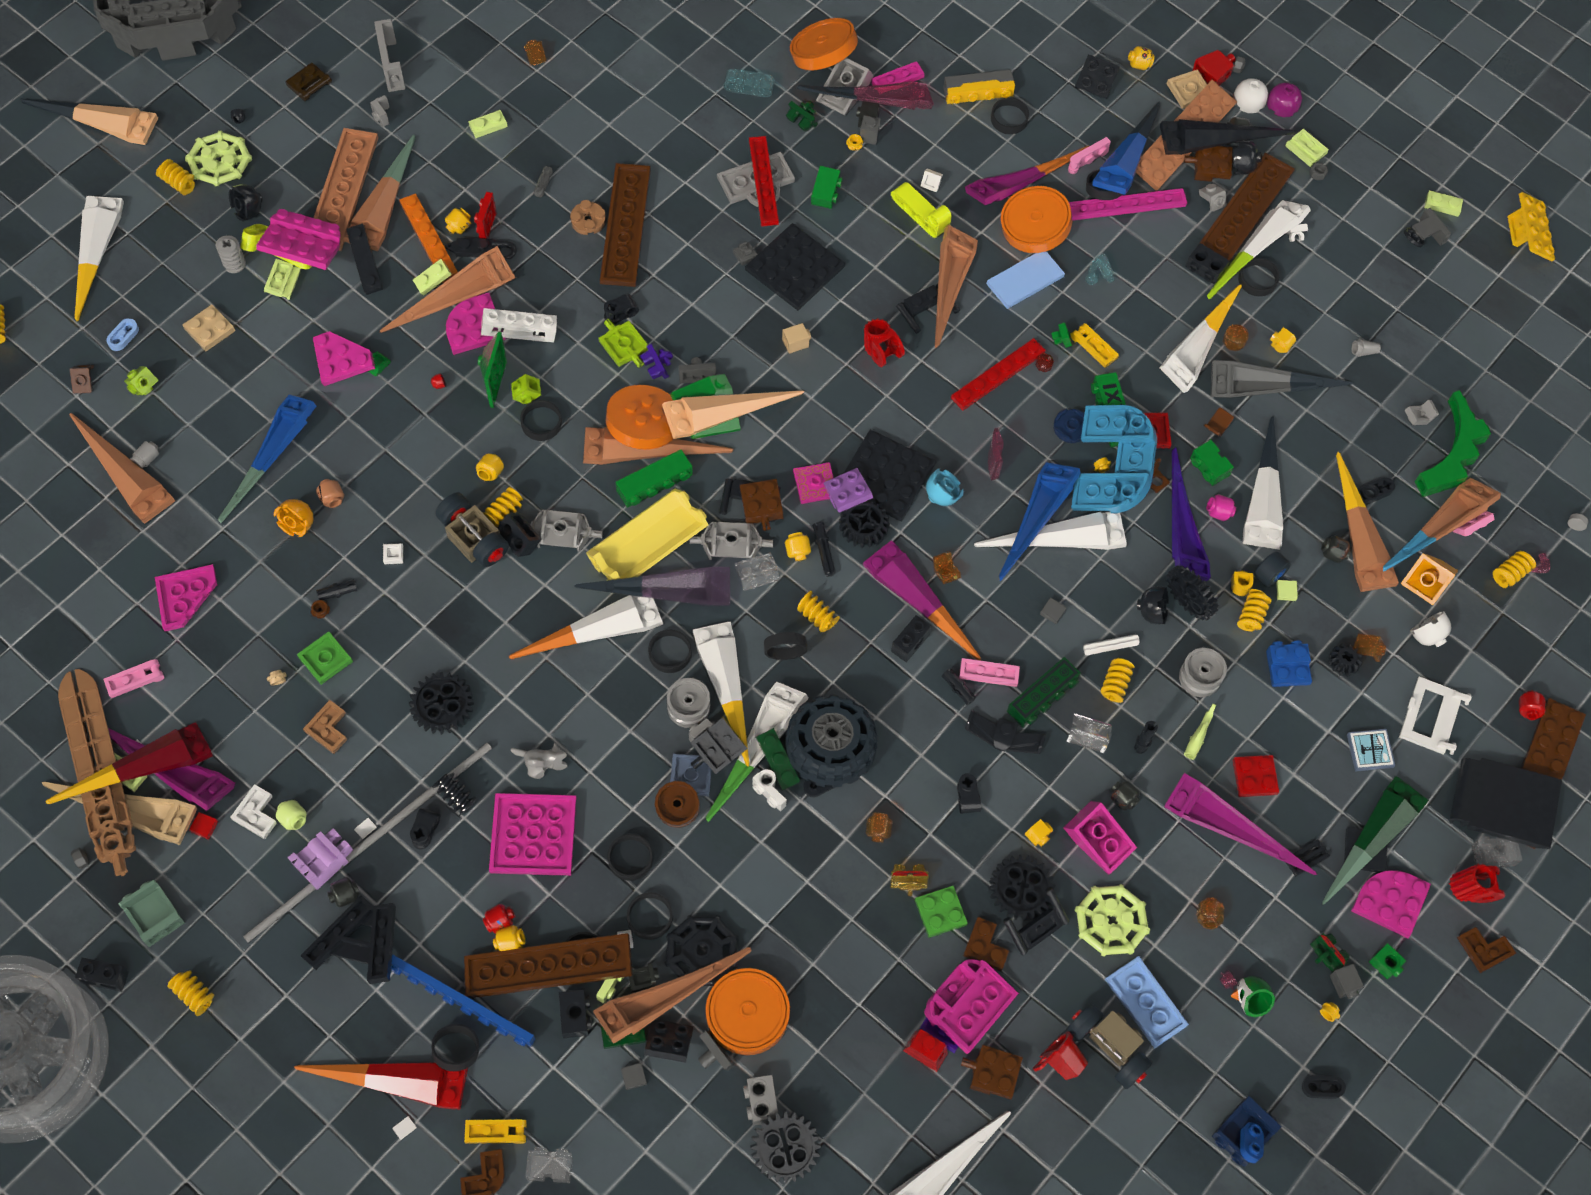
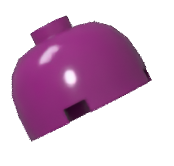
[1267,82,1302,117]

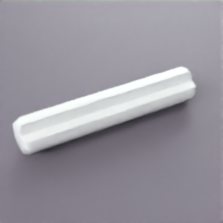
[1083,634,1140,655]

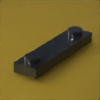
[346,223,383,295]

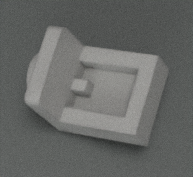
[370,95,389,127]
[1199,183,1227,211]
[1405,400,1439,425]
[689,718,715,742]

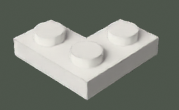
[230,784,277,839]

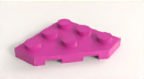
[313,331,375,386]
[155,564,217,632]

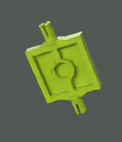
[599,319,648,368]

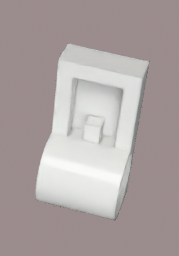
[752,769,787,811]

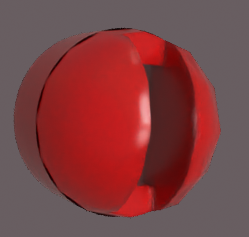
[431,373,446,389]

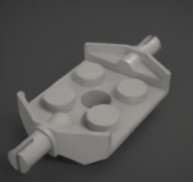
[530,510,603,552]
[690,522,773,562]

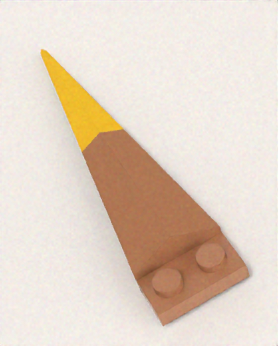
[1336,452,1399,592]

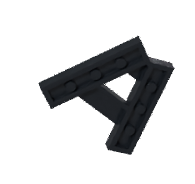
[300,895,396,984]

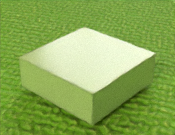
[1276,580,1298,601]

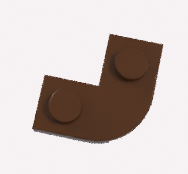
[460,1149,505,1195]

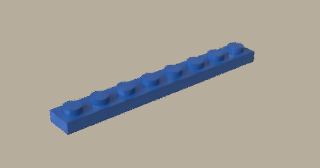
[391,954,535,1047]

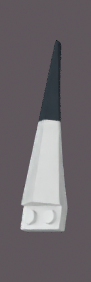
[1243,416,1283,550]

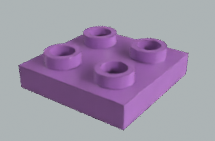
[823,468,873,513]

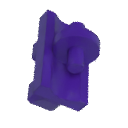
[640,344,673,379]

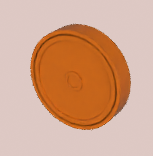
[790,18,858,70]
[1001,186,1072,253]
[606,385,673,450]
[706,968,790,1055]

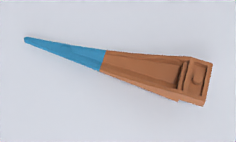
[1383,478,1501,572]

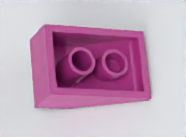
[1063,801,1137,875]

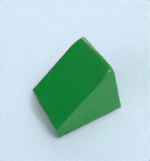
[368,351,391,376]

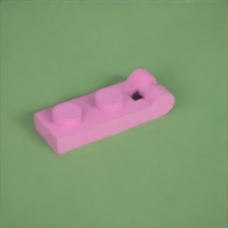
[1068,137,1111,174]
[103,659,164,698]

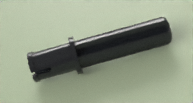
[812,522,836,577]

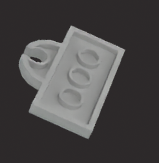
[717,152,795,207]

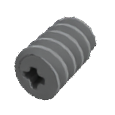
[215,235,246,273]

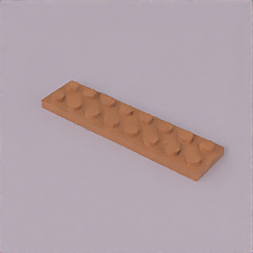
[1136,80,1237,191]
[314,128,379,251]

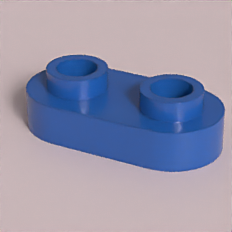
[1240,1122,1264,1163]

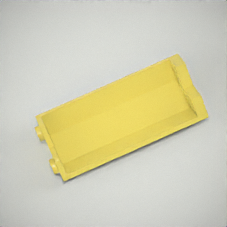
[586,488,708,580]

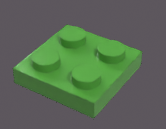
[297,632,353,685]
[915,886,968,938]

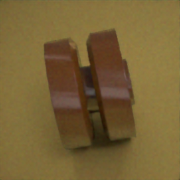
[655,781,700,828]

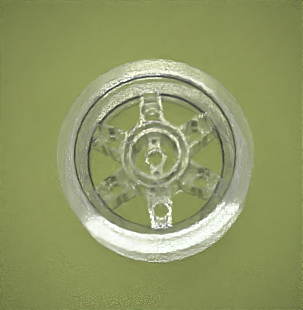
[0,955,109,1143]

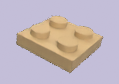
[1167,70,1207,109]
[183,304,235,351]

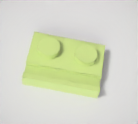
[1285,129,1329,167]
[264,259,301,300]

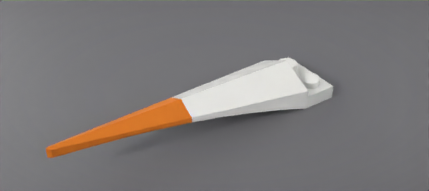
[509,589,663,659]

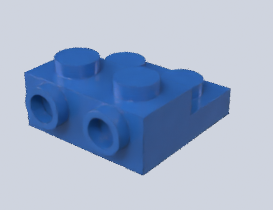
[1266,640,1312,687]

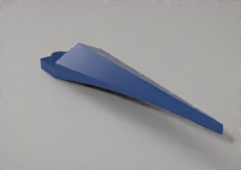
[999,462,1081,581]

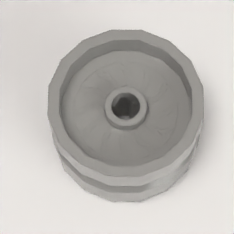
[1179,648,1227,697]
[667,678,710,728]

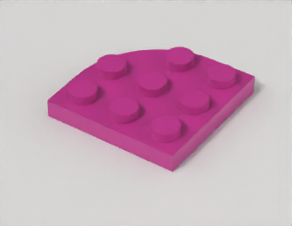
[446,292,506,355]
[1351,871,1431,939]

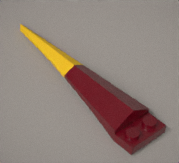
[46,722,213,804]

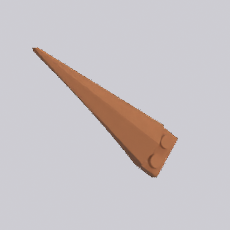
[935,224,978,348]
[379,246,516,333]
[70,413,175,524]
[583,427,734,465]
[593,947,752,1044]

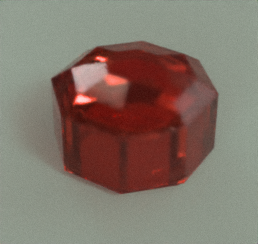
[1035,353,1054,372]

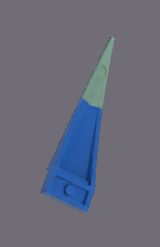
[218,395,317,523]

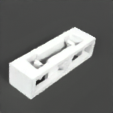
[481,308,557,343]

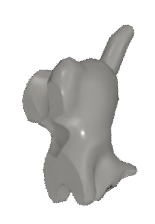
[511,742,567,779]

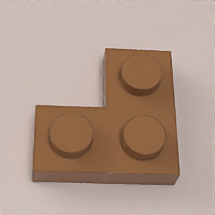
[303,700,347,754]

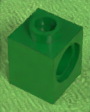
[1369,943,1406,980]

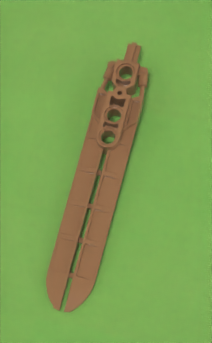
[58,669,136,876]

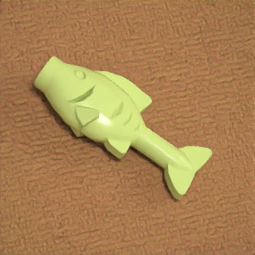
[1184,704,1216,760]

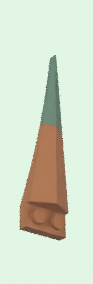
[344,135,415,251]

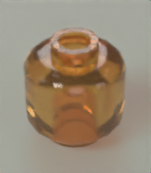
[1223,324,1249,351]
[865,813,893,843]
[1197,897,1224,930]

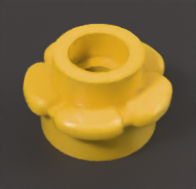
[846,134,863,150]
[1093,457,1111,473]
[1320,1002,1340,1022]

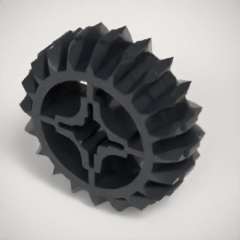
[839,500,890,548]

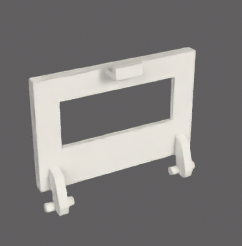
[1399,677,1472,755]

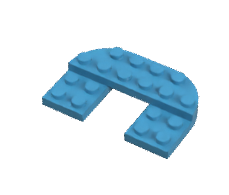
[1071,405,1157,514]

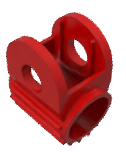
[864,318,905,367]
[1449,864,1505,903]

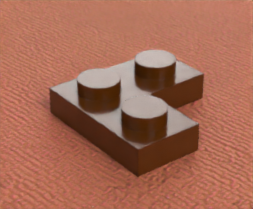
[963,917,1009,971]
[1457,927,1516,974]

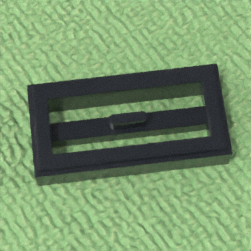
[1286,840,1330,877]

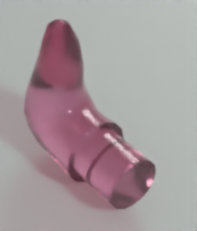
[1530,553,1551,573]

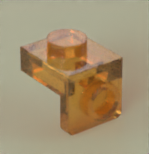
[524,40,546,66]
[933,551,961,584]
[1353,634,1386,662]

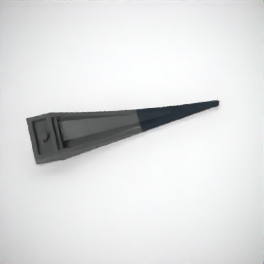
[1211,360,1353,398]

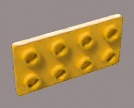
[1507,192,1555,262]

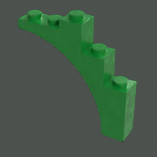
[1415,390,1491,497]

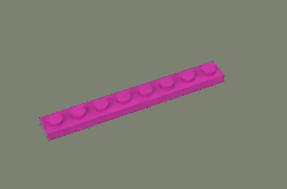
[1069,188,1187,221]

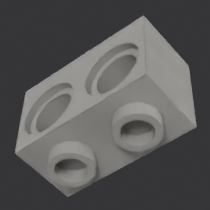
[743,1075,778,1126]

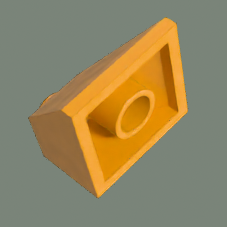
[1401,553,1458,605]

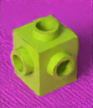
[124,366,159,395]
[511,374,541,404]

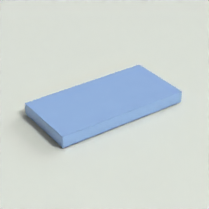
[986,252,1065,309]
[1105,956,1189,1049]

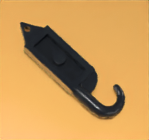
[445,238,517,259]

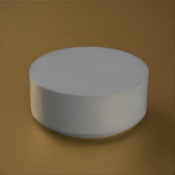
[1568,513,1589,531]

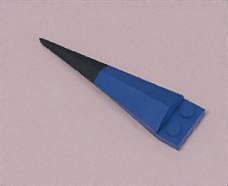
[1093,101,1160,195]

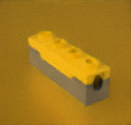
[943,69,1015,104]

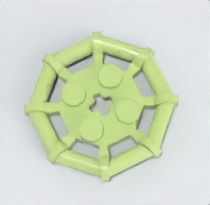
[185,130,252,186]
[1075,884,1150,957]

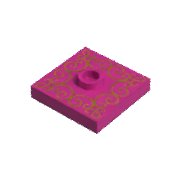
[793,462,833,504]

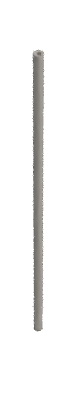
[243,743,492,943]

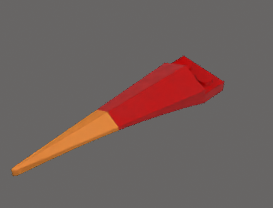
[294,1063,468,1110]

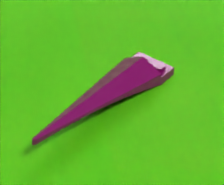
[108,728,235,811]
[1164,773,1317,875]

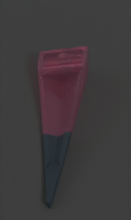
[797,81,934,110]

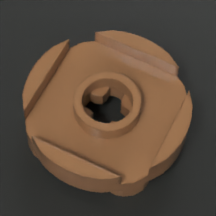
[570,200,606,235]

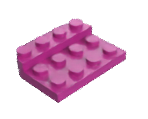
[256,209,340,270]
[924,959,1019,1054]

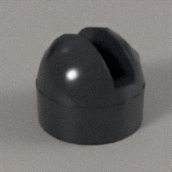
[230,109,245,124]

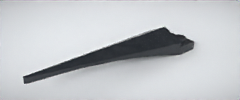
[1160,119,1296,155]

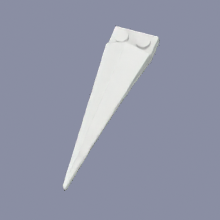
[974,512,1127,550]
[889,1111,1011,1195]

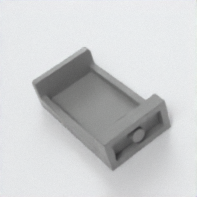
[374,19,405,92]

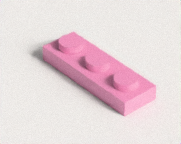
[959,658,1020,687]

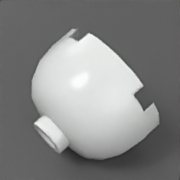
[1233,78,1268,113]
[1410,611,1451,647]

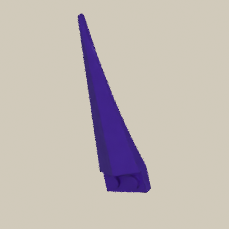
[1172,447,1211,581]

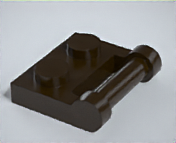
[285,62,332,101]

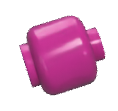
[1206,494,1236,521]

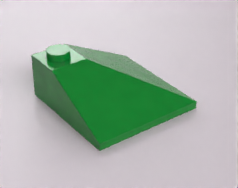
[478,332,507,408]
[670,374,741,439]

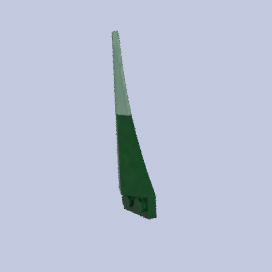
[1322,776,1429,905]

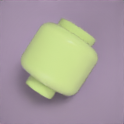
[276,800,307,830]

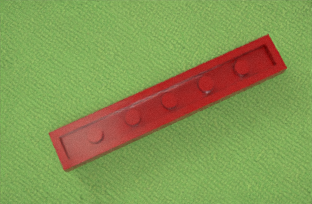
[749,136,779,226]
[951,338,1046,411]

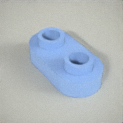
[106,318,139,351]

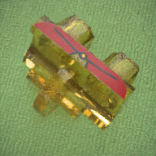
[890,864,929,896]

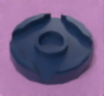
[1053,409,1085,443]

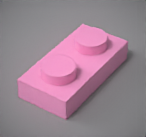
[1453,511,1495,536]

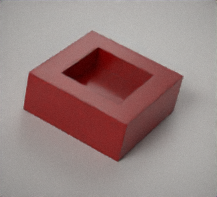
[189,812,218,840]

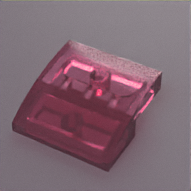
[988,428,1004,480]

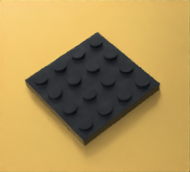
[745,223,845,311]
[843,429,936,522]

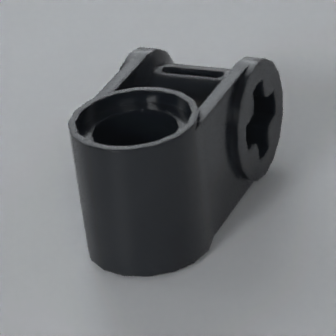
[604,294,639,324]
[957,773,981,814]
[410,808,441,849]

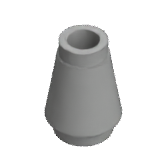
[1351,339,1381,357]

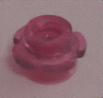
[1219,970,1238,990]

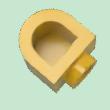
[1270,327,1296,353]
[1231,571,1253,596]
[1025,819,1053,847]

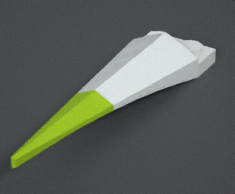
[1207,200,1311,299]

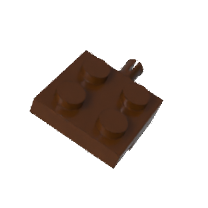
[1184,146,1232,182]
[740,479,783,531]
[961,1045,1023,1100]

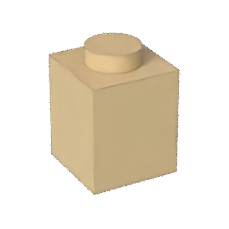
[782,323,811,353]

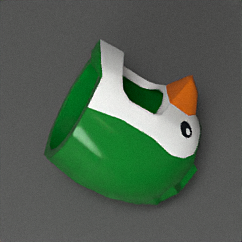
[1231,976,1275,1017]

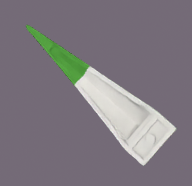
[706,682,808,822]

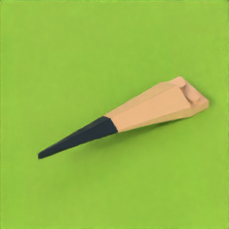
[20,99,158,145]

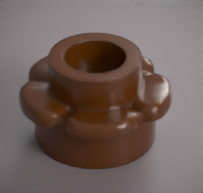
[311,600,330,619]

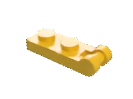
[1070,323,1119,368]
[464,1119,527,1144]

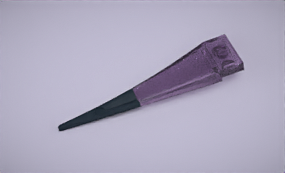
[574,567,730,606]

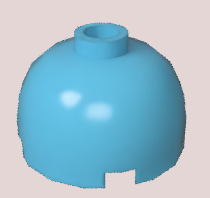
[926,469,964,506]

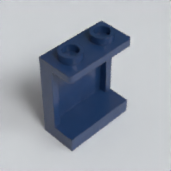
[1212,1096,1282,1167]

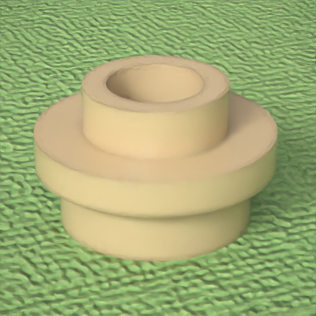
[267,670,287,686]

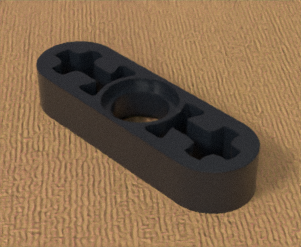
[1344,477,1395,505]

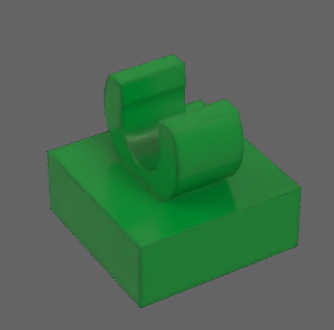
[1051,323,1072,348]

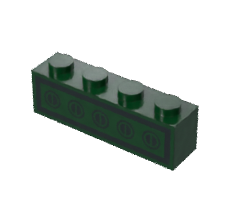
[1007,657,1081,728]

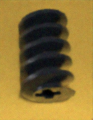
[432,772,476,817]

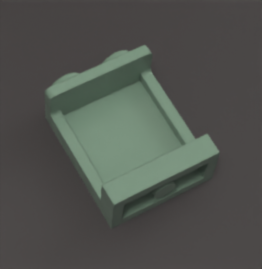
[118,880,185,947]

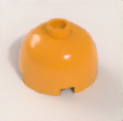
[274,499,314,537]

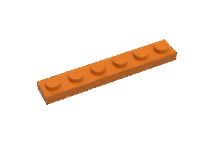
[399,193,458,283]

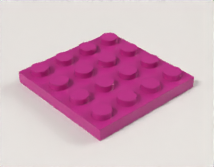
[489,793,577,876]

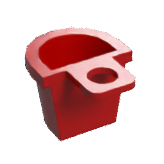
[1033,1031,1088,1080]

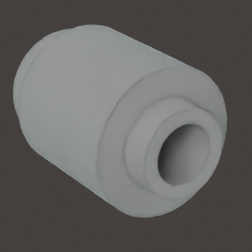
[131,441,159,469]

